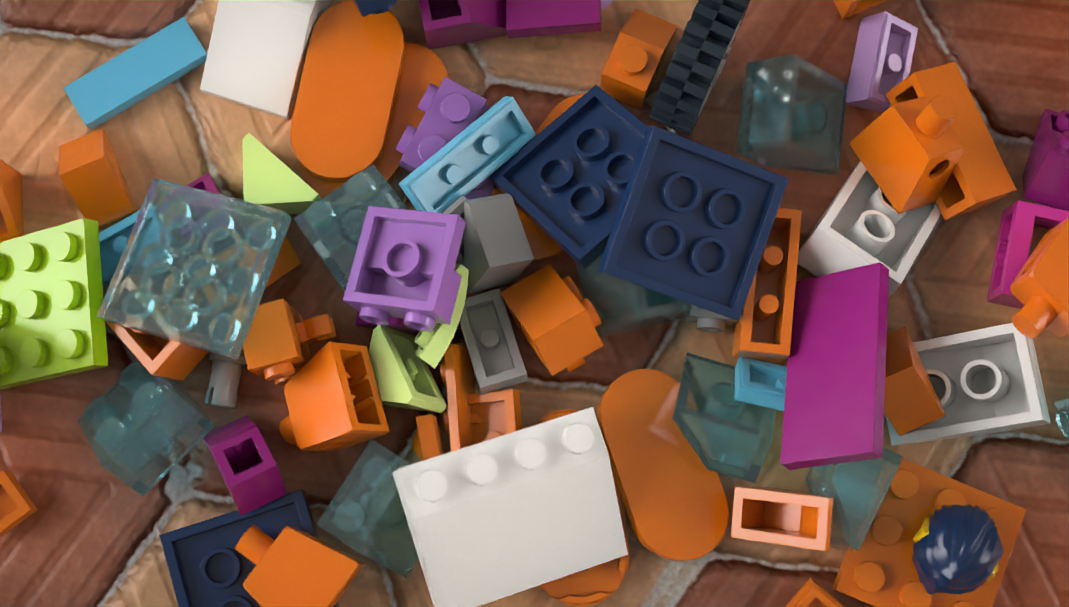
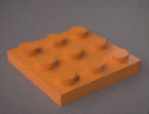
[832,452,1027,607]

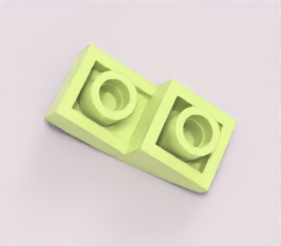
[414,264,469,368]

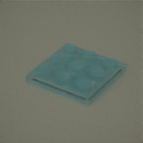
[97,178,292,360]

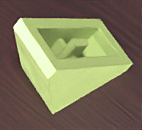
[242,133,326,216]
[369,325,447,413]

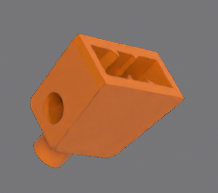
[849,96,964,214]
[1010,217,1069,338]
[279,342,390,452]
[235,525,365,607]

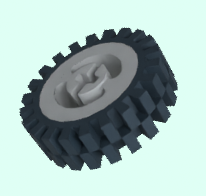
[649,0,751,136]

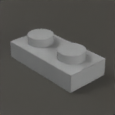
[459,288,528,395]

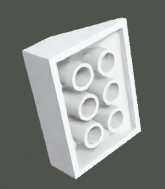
[392,407,628,607]

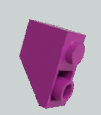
[418,0,508,50]
[1022,108,1069,211]
[202,415,287,516]

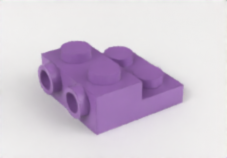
[395,77,509,200]
[343,206,466,332]

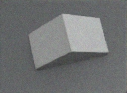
[464,193,534,293]

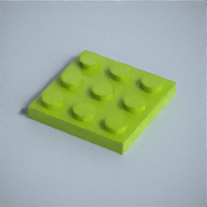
[0,218,108,390]

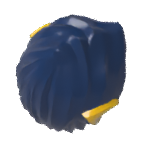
[913,504,1004,595]

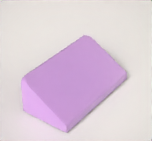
[845,11,918,112]

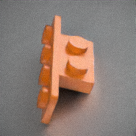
[440,344,522,452]

